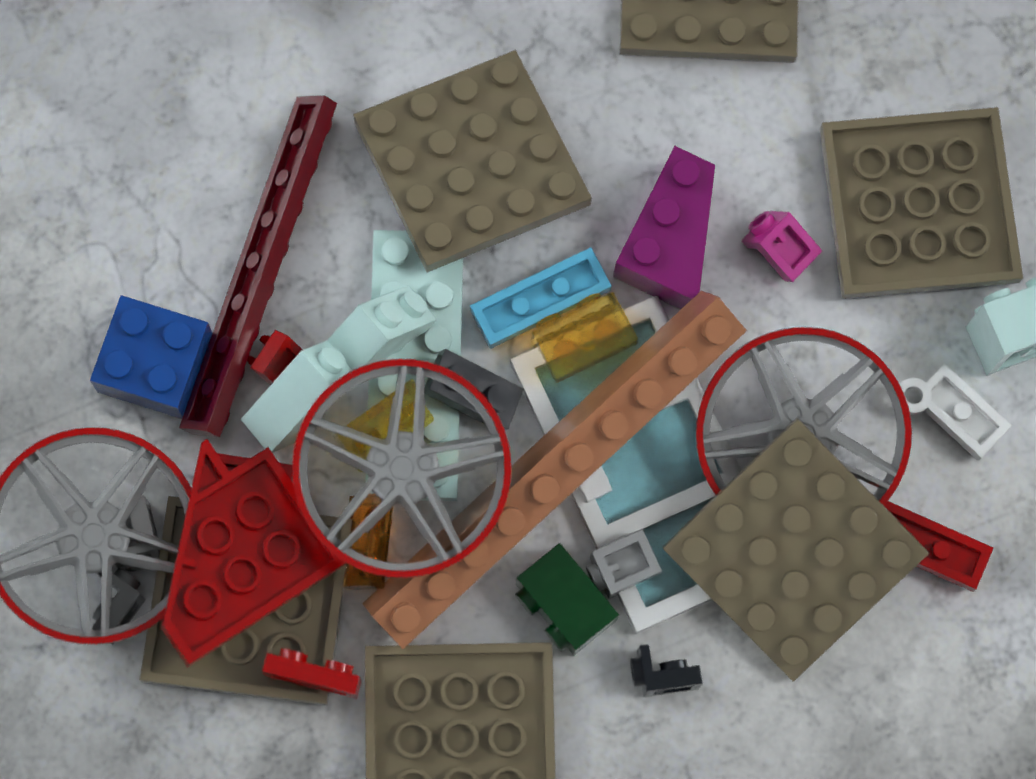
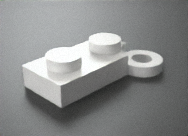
[900,363,1012,461]

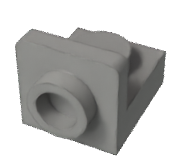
[115,495,160,572]
[586,529,662,599]

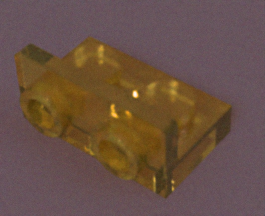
[531,292,639,384]
[333,379,434,472]

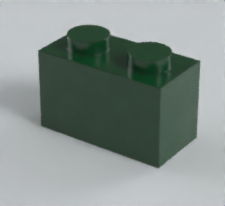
[515,543,619,656]

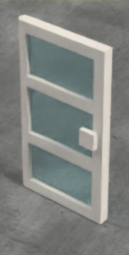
[510,296,741,634]

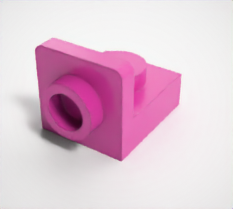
[741,211,822,282]

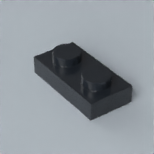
[424,348,524,430]

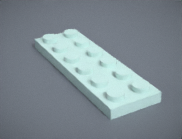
[365,230,463,501]

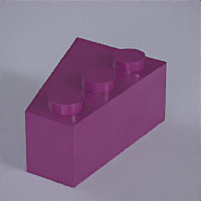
[613,146,715,310]

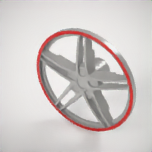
[696,327,912,506]
[292,359,512,578]
[0,427,191,645]

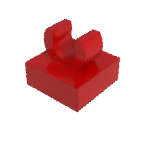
[247,330,303,385]

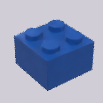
[90,295,212,419]

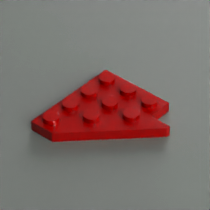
[161,439,346,668]

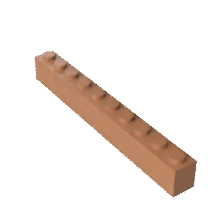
[362,291,747,649]

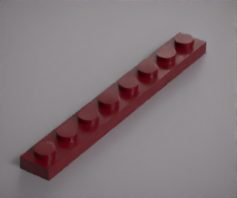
[179,95,337,438]

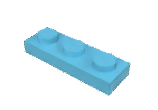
[470,247,612,349]

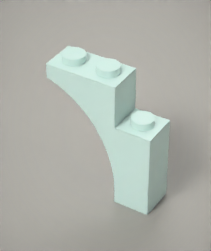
[241,286,437,453]

